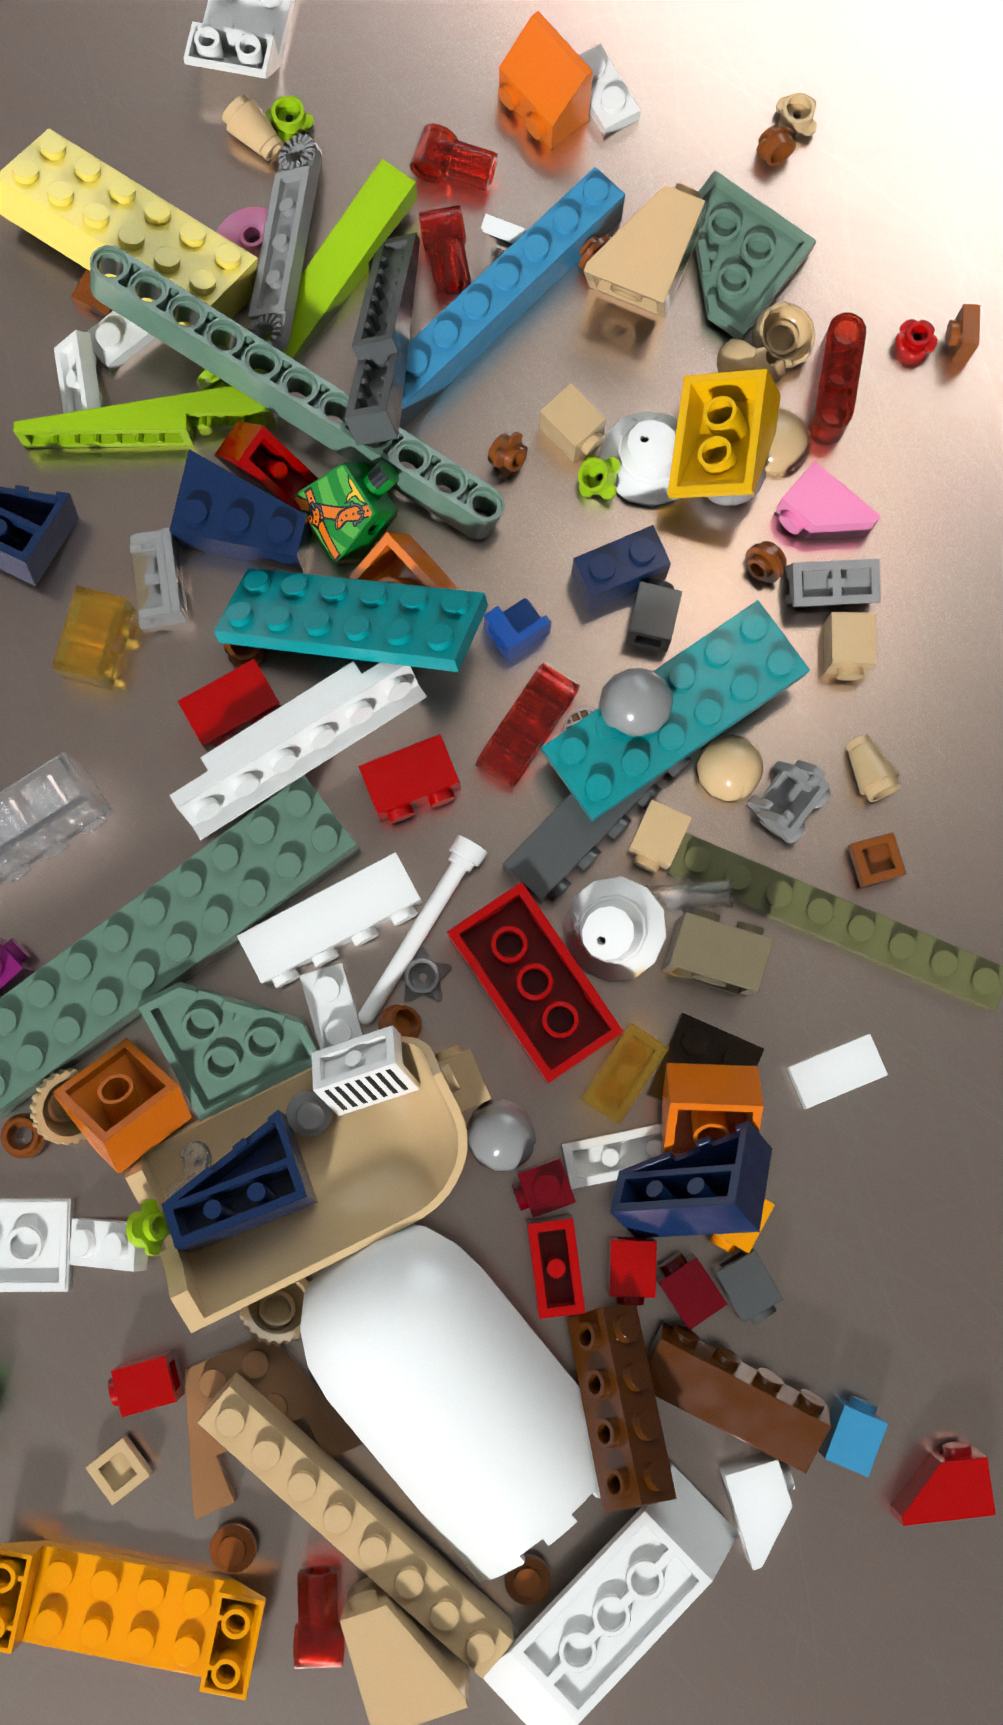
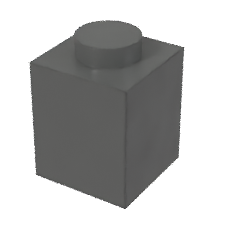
[626,580,683,652]
[710,1248,784,1323]

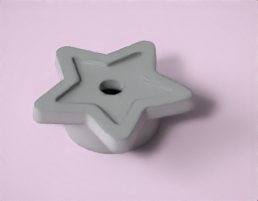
[401,947,451,1002]

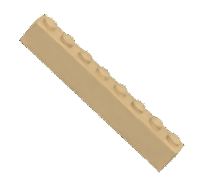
[197,1372,514,1679]

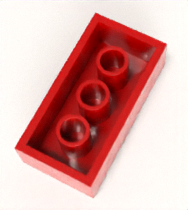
[447,881,624,1084]

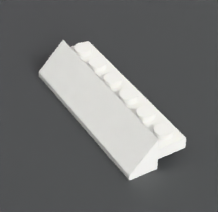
[169,662,427,840]

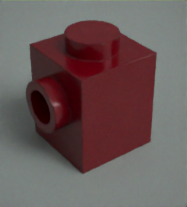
[512,1156,576,1218]

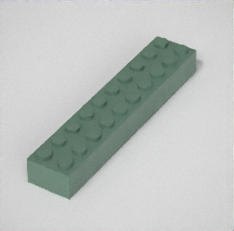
[0,775,361,1118]

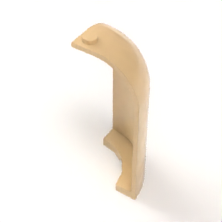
[125,1036,468,1333]

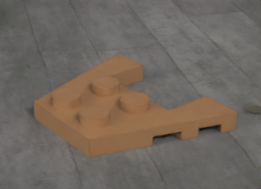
[184,1337,363,1520]

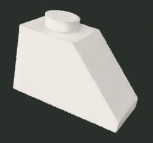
[719,1452,795,1570]

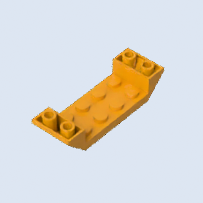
[0,1540,267,1700]

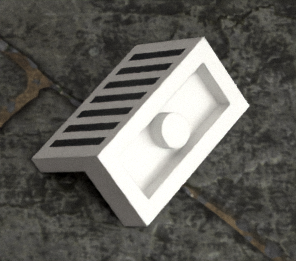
[312,1025,419,1116]

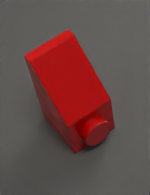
[214,421,319,511]
[891,1442,996,1526]

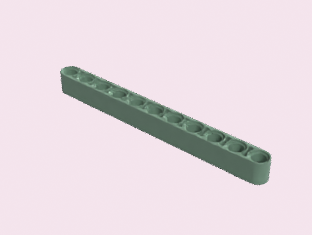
[90,245,505,539]

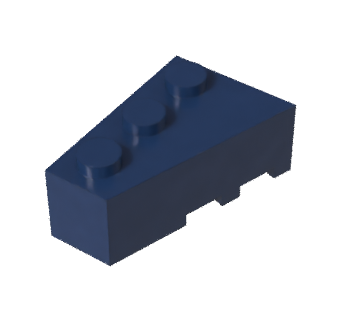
[169,449,312,572]
[0,485,79,586]
[161,1110,318,1253]
[610,1120,772,1238]

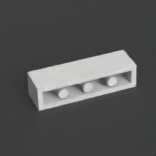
[237,852,422,988]

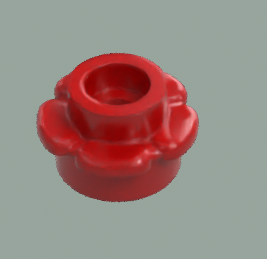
[896,319,938,360]

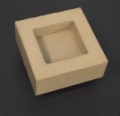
[85,1434,154,1506]

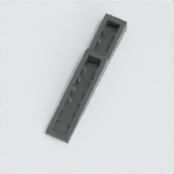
[344,232,420,446]

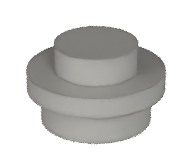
[286,1090,332,1136]

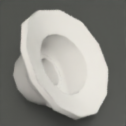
[600,411,679,507]
[564,876,666,981]

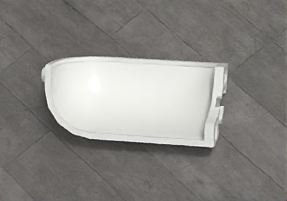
[300,1224,600,1583]

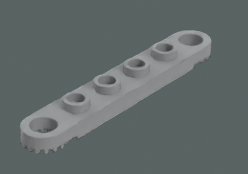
[248,134,322,352]

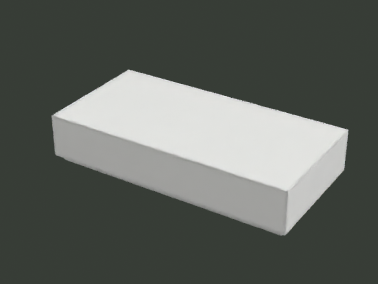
[786,1034,888,1109]

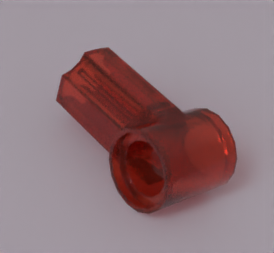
[410,123,498,192]
[418,205,471,296]
[293,1565,345,1669]

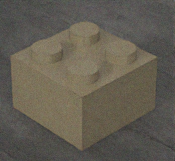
[661,908,774,997]

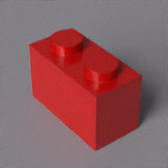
[177,659,281,752]
[358,734,461,823]
[526,1214,586,1319]

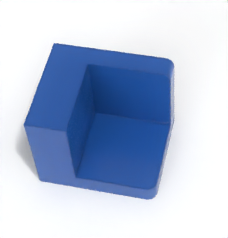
[484,598,551,661]

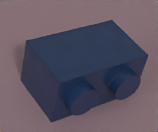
[571,525,671,612]

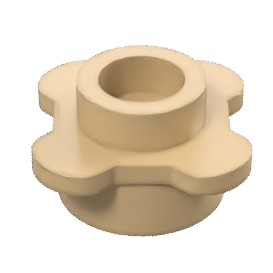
[776,92,818,136]

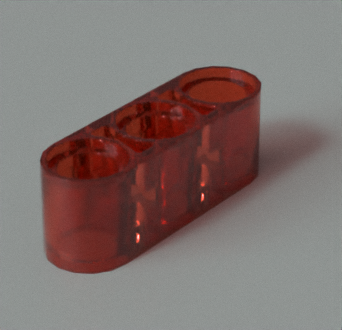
[808,312,867,445]
[475,662,581,789]

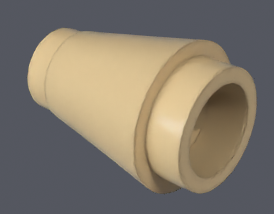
[222,95,284,161]
[845,734,901,802]

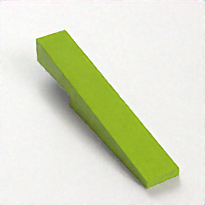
[253,159,418,374]
[13,386,278,448]

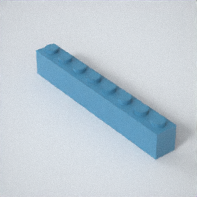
[400,167,625,429]

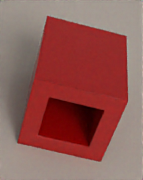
[606,1236,657,1306]
[108,1349,185,1417]

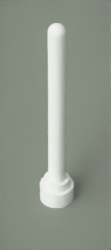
[358,835,488,1026]

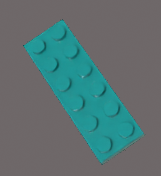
[213,568,488,672]
[541,600,810,822]

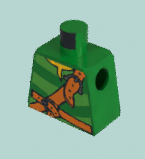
[293,460,399,564]

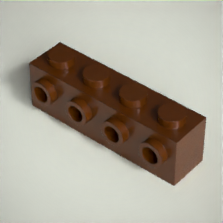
[567,1304,677,1513]
[647,1322,831,1474]

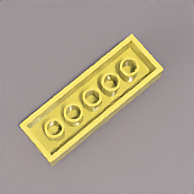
[0,128,258,326]

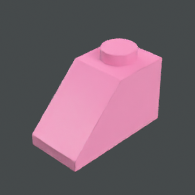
[775,461,881,540]

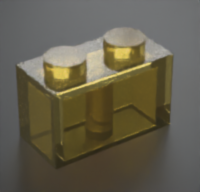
[52,585,138,691]
[579,1022,669,1125]

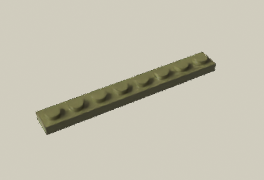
[667,832,1003,1011]

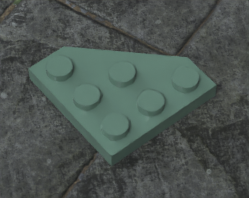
[695,170,816,340]
[138,982,318,1121]

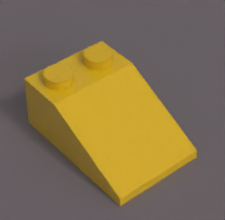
[667,369,781,498]

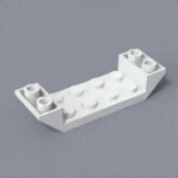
[184,0,295,79]
[483,1463,739,1725]

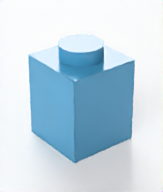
[818,1395,888,1477]

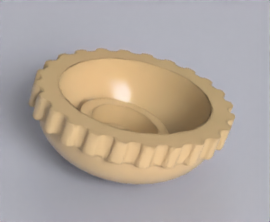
[764,408,811,478]
[30,1068,86,1145]
[240,1277,311,1347]

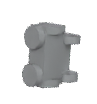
[747,760,831,843]

